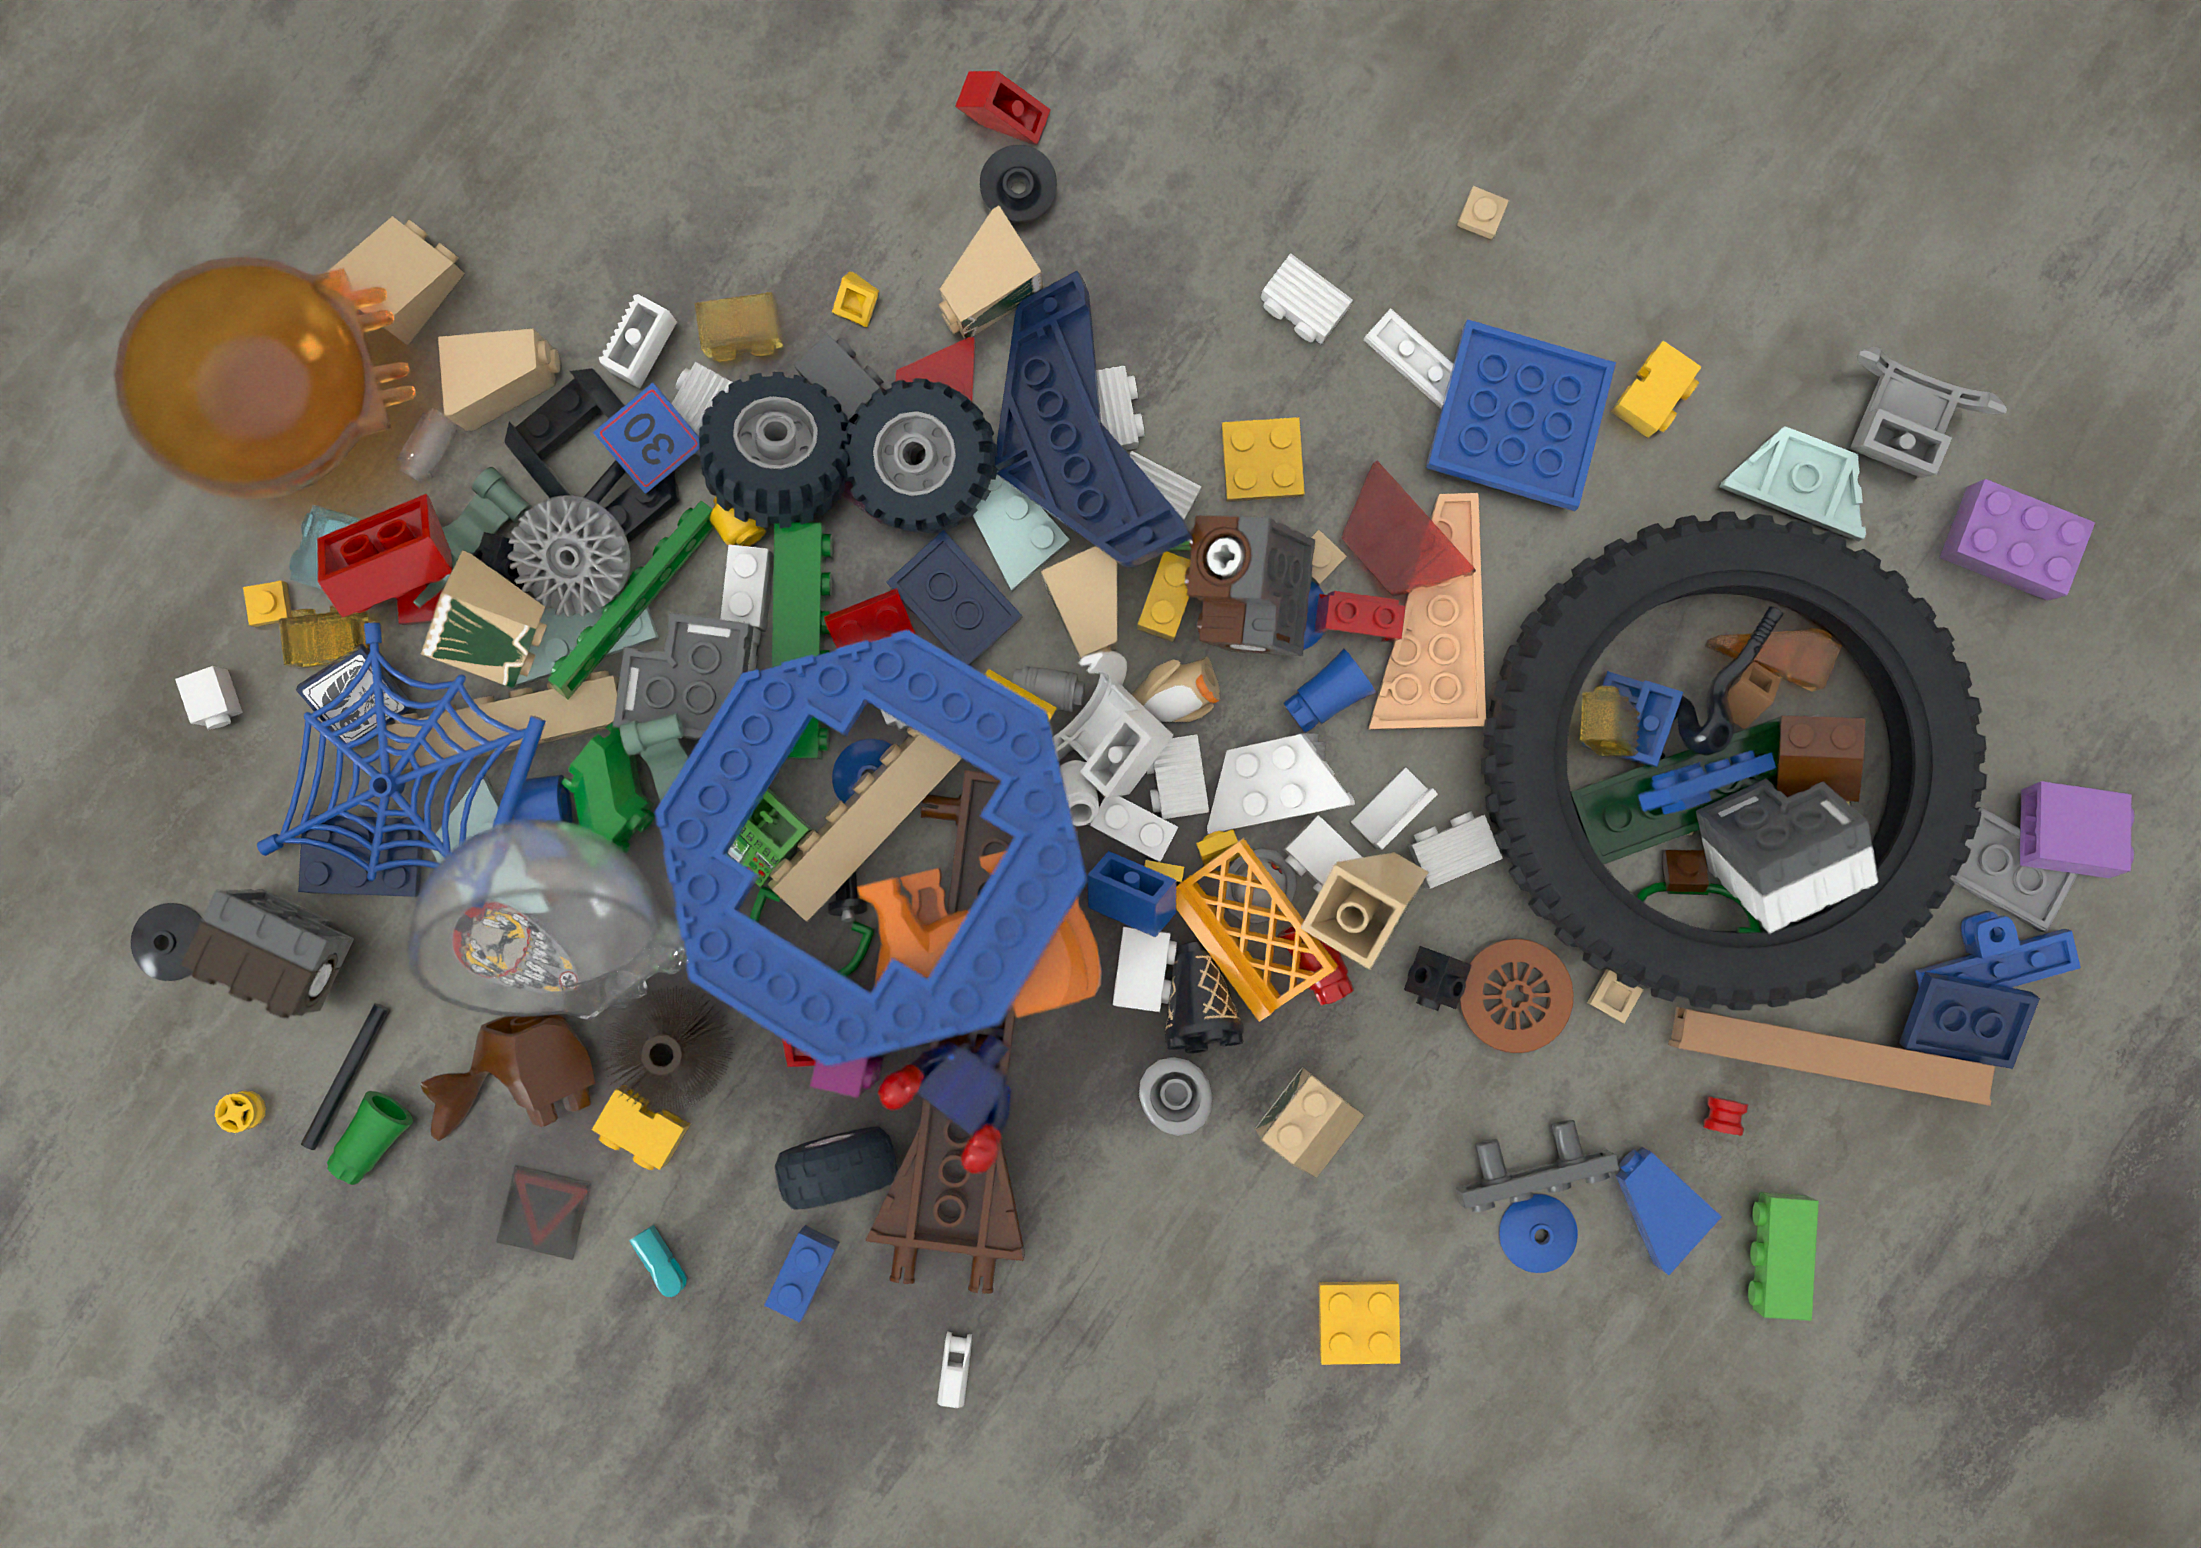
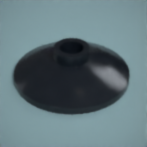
[980,145,1057,222]
[131,903,204,981]

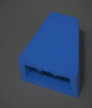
[1616,1147,1722,1276]

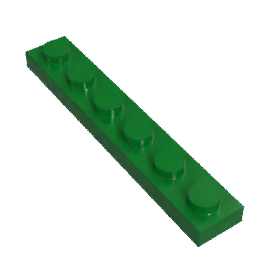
[548,501,714,699]

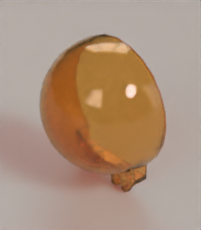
[114,256,416,500]

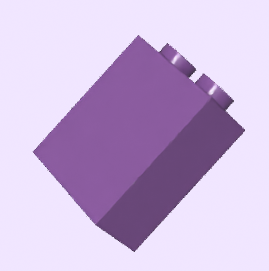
[2020,781,2134,878]

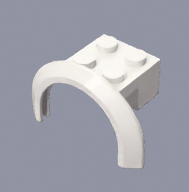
[1053,652,1174,798]

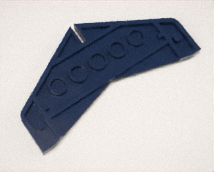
[994,271,1193,567]

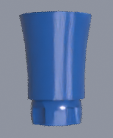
[1283,648,1376,733]

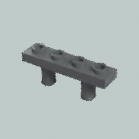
[1456,1120,1619,1212]

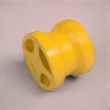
[215,1090,266,1133]

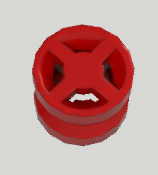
[1703,1096,1748,1136]

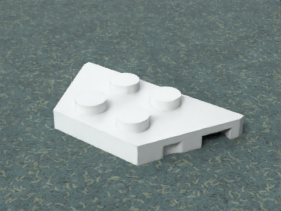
[1207,734,1355,834]

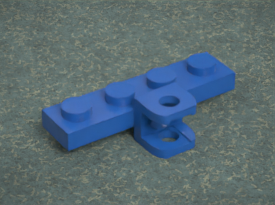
[1638,750,1776,815]
[1915,911,2081,988]

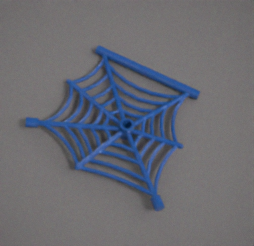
[257,623,546,907]

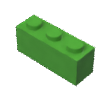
[1748,1192,1819,1321]

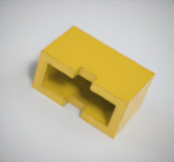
[1610,341,1701,438]
[1137,551,1190,642]
[592,1085,691,1170]

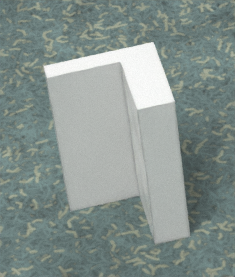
[1349,767,1438,850]

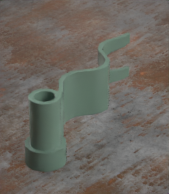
[413,467,532,608]
[620,713,689,802]

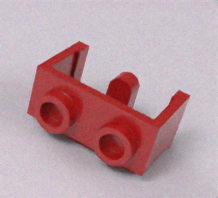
[1314,591,1406,643]

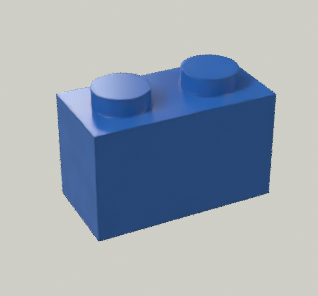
[1087,851,1176,938]
[764,1225,840,1323]

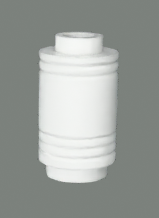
[1060,760,1099,826]

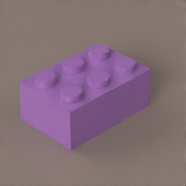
[1939,479,2095,601]

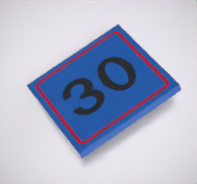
[593,382,700,494]

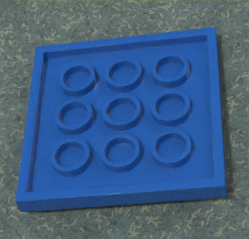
[1426,319,1616,511]

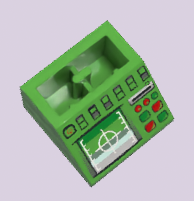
[726,787,813,887]

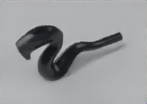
[1661,606,1784,759]

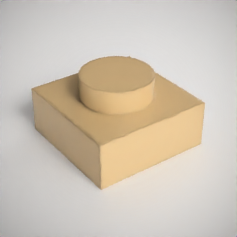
[1456,186,1509,240]
[1311,530,1347,586]
[1587,969,1644,1024]

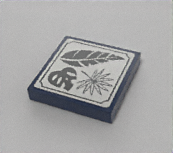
[296,644,412,743]

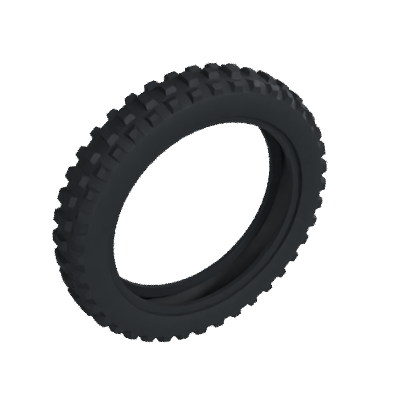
[1481,511,1987,1011]

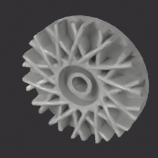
[508,496,631,617]

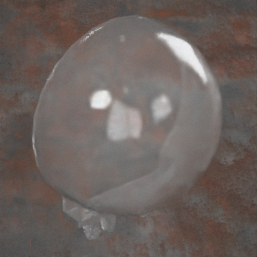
[408,819,688,1021]

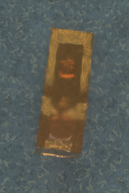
[1705,628,1842,691]

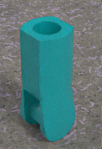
[629,1224,687,1297]

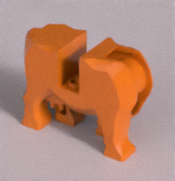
[857,851,1101,1018]

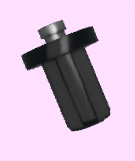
[828,871,867,922]

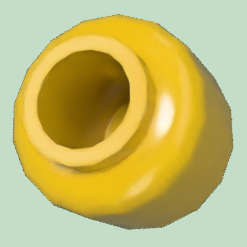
[710,497,766,547]

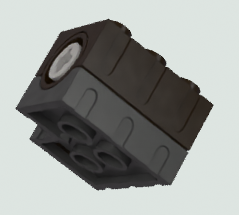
[181,889,354,1019]

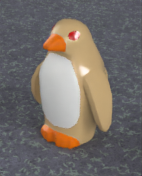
[1131,656,1220,722]

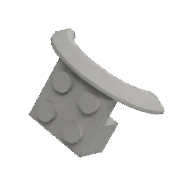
[1850,346,2007,478]

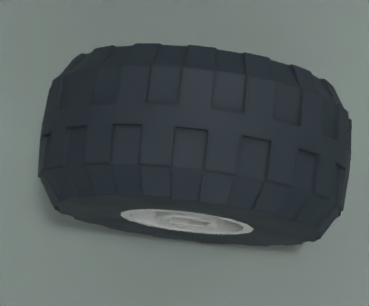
[774,1127,898,1210]

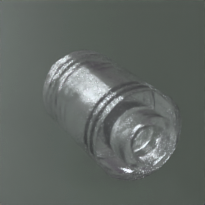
[396,407,458,482]

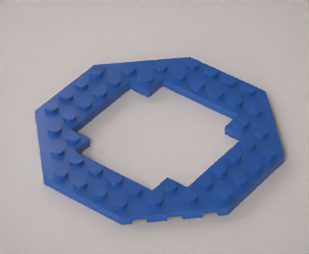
[655,630,1087,1067]

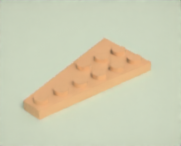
[1367,493,1486,730]

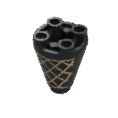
[1165,942,1244,1054]

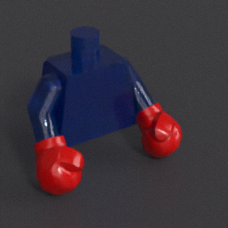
[878,1034,1011,1173]

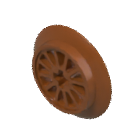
[1460,939,1574,1053]

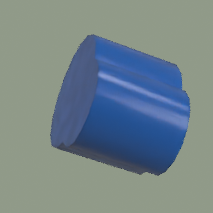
[513,775,574,854]

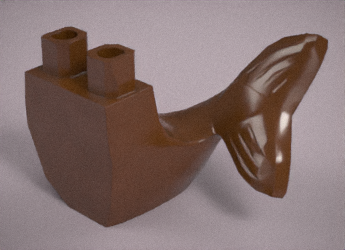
[421,1009,595,1141]

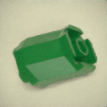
[561,722,656,865]

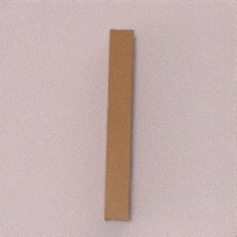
[1668,1007,1995,1106]

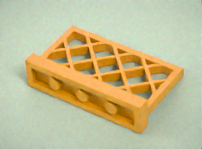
[1176,838,1338,1022]

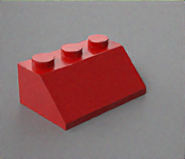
[317,493,453,618]

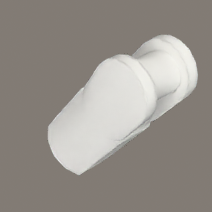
[937,1331,972,1408]

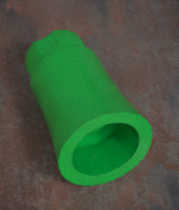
[327,1091,413,1185]

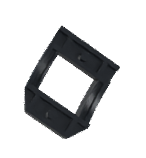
[504,368,680,543]

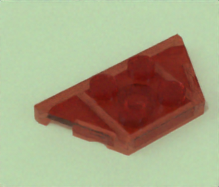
[1341,460,1476,597]

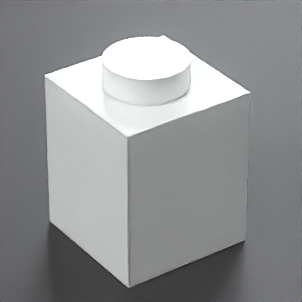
[175,666,243,729]

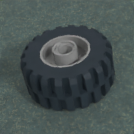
[699,372,852,528]
[842,378,998,533]

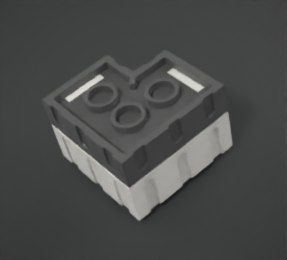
[613,613,761,741]
[1696,779,1878,933]

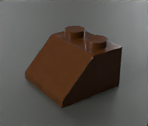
[1776,715,1865,802]

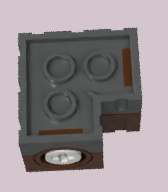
[1185,515,1315,656]

